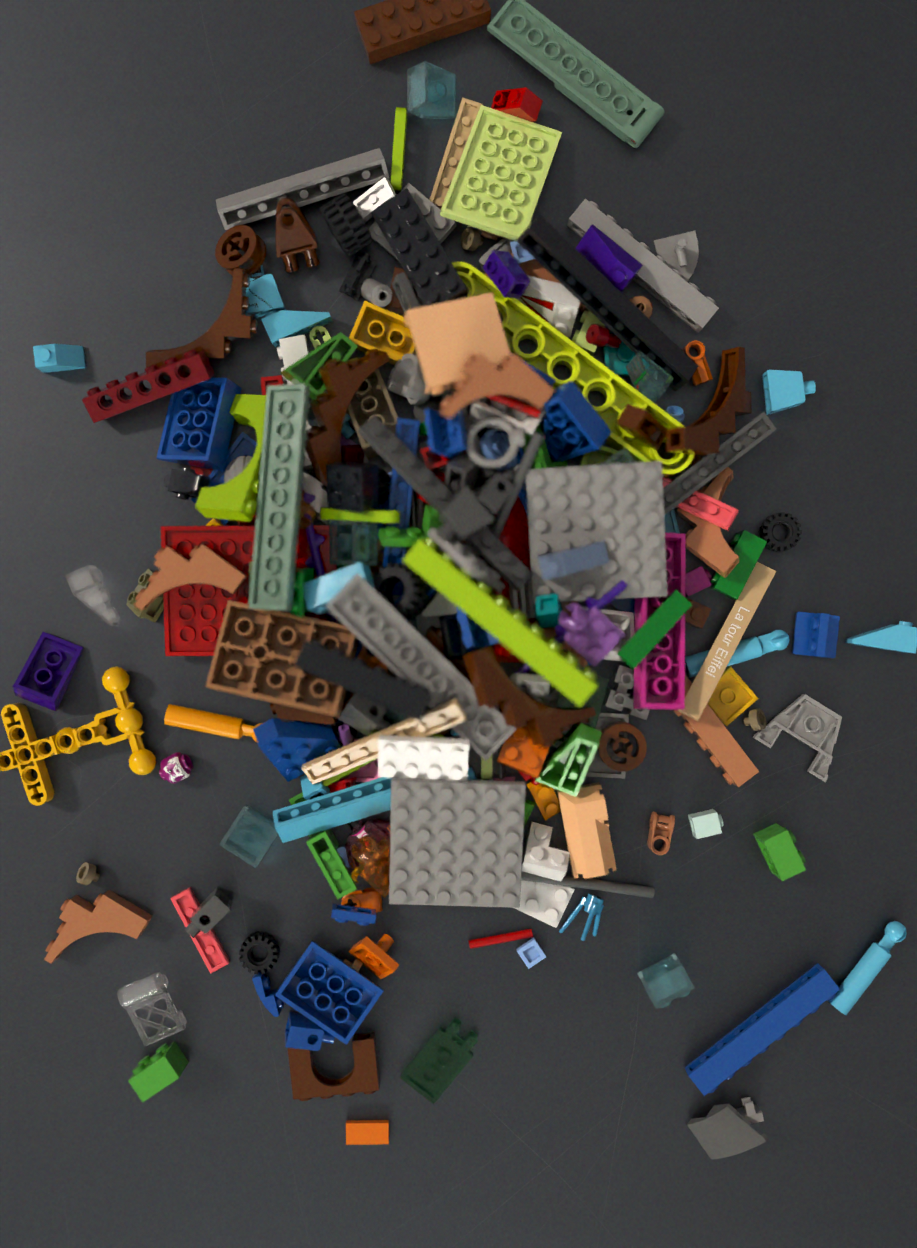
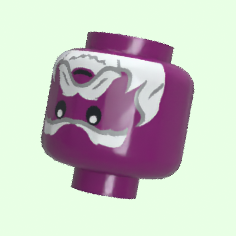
[159,752,193,784]

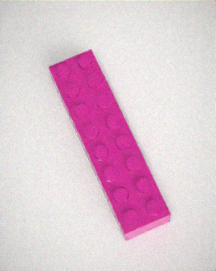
[634,533,686,710]

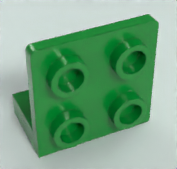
[286,568,314,617]

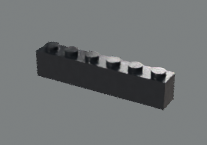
[294,640,432,722]

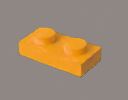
[526,782,561,821]

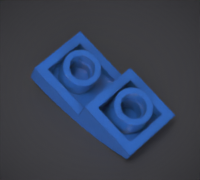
[252,972,284,1017]

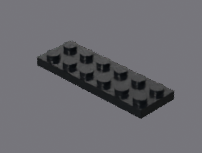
[371,188,469,306]

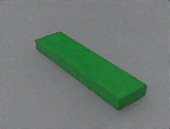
[617,589,692,669]

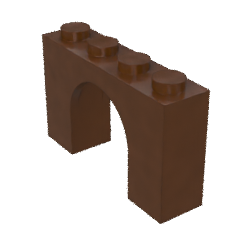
[288,1032,381,1101]

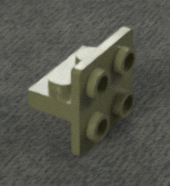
[126,569,164,623]

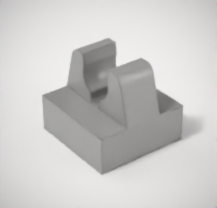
[736,1097,764,1124]

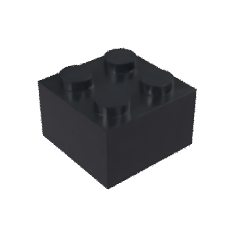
[326,460,379,513]

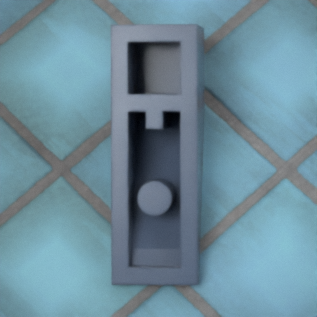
[538,541,609,580]

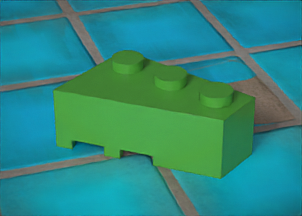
[280,332,358,400]
[535,724,602,797]

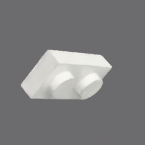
[353,177,396,222]

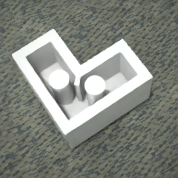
[522,822,570,881]

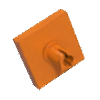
[349,934,399,980]

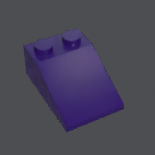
[576,224,643,293]
[13,632,83,711]

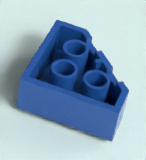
[544,381,612,462]
[253,718,343,782]

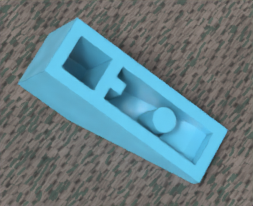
[261,310,333,347]
[845,621,917,654]

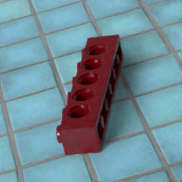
[82,349,215,423]

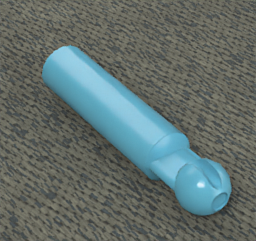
[685,630,790,678]
[828,921,907,1015]

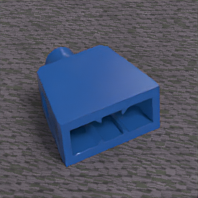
[285,1011,335,1051]

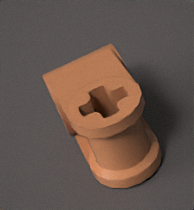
[647,811,675,855]

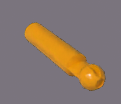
[164,704,263,743]

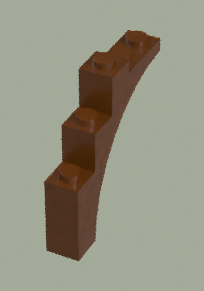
[146,268,258,376]
[666,347,752,456]
[305,349,390,487]
[463,647,596,747]

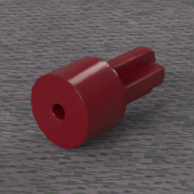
[586,324,622,349]

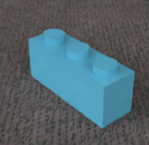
[304,562,376,614]

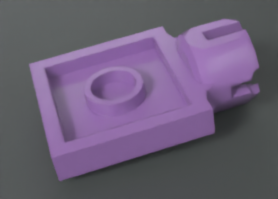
[559,603,626,667]

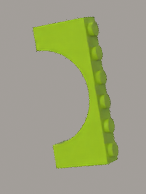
[195,394,267,522]

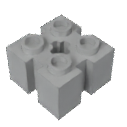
[603,664,650,720]

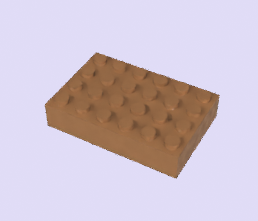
[206,600,359,718]

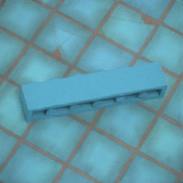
[273,777,392,843]

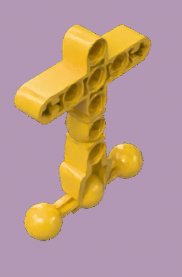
[0,666,156,806]

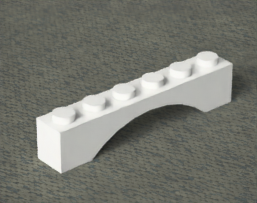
[277,334,313,469]

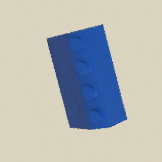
[156,378,242,470]
[275,941,384,1045]

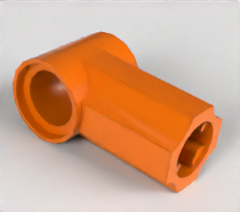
[682,340,713,386]

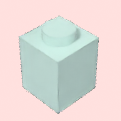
[688,809,724,839]

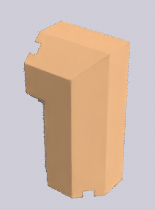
[557,782,617,878]

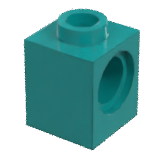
[536,593,563,628]

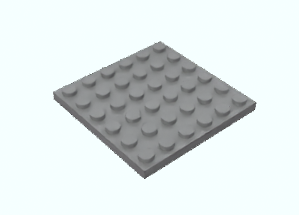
[526,461,667,603]
[389,778,525,908]

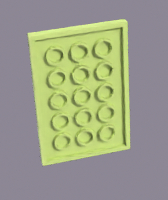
[440,105,562,241]

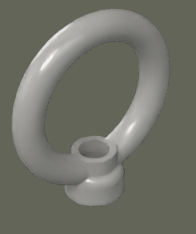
[466,416,525,469]

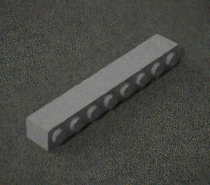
[216,148,390,230]
[567,199,719,333]

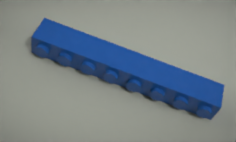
[685,963,840,1096]

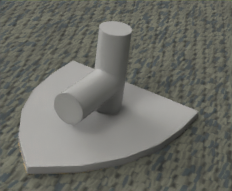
[654,231,699,281]

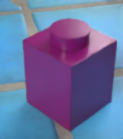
[685,566,712,597]

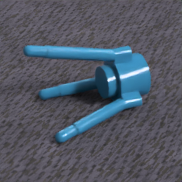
[559,893,604,941]

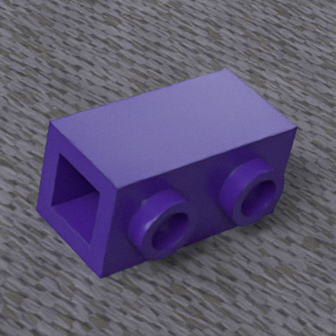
[483,250,531,298]

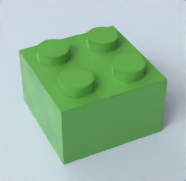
[753,823,806,881]
[128,1041,189,1102]

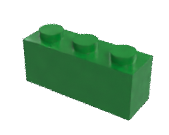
[710,530,767,600]

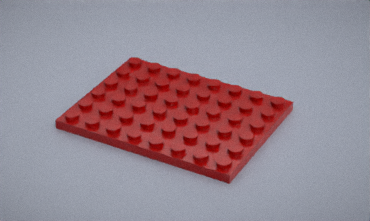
[161,525,338,656]

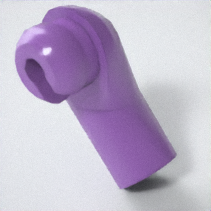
[339,724,354,746]

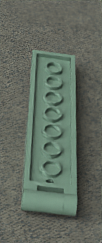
[487,0,665,148]

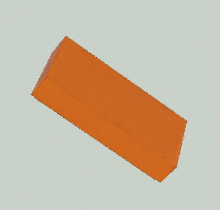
[346,1120,389,1145]

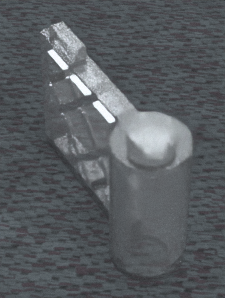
[117,972,187,1046]

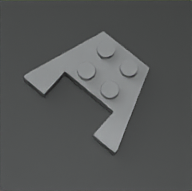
[752,694,842,782]

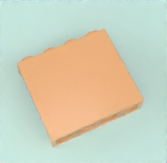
[404,292,510,396]

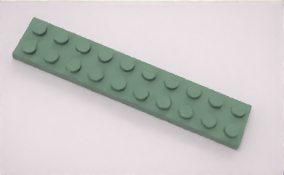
[249,384,310,611]

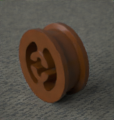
[215,225,266,276]
[597,722,647,772]

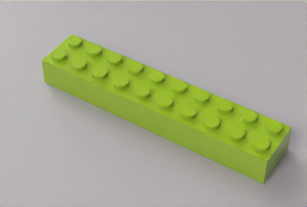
[402,537,598,707]

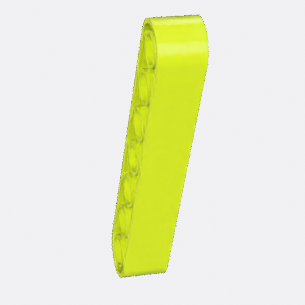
[452,262,695,478]

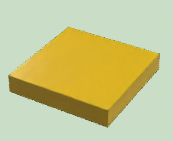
[707,666,759,727]

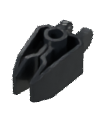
[164,467,210,500]

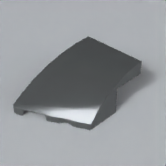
[687,1104,768,1159]

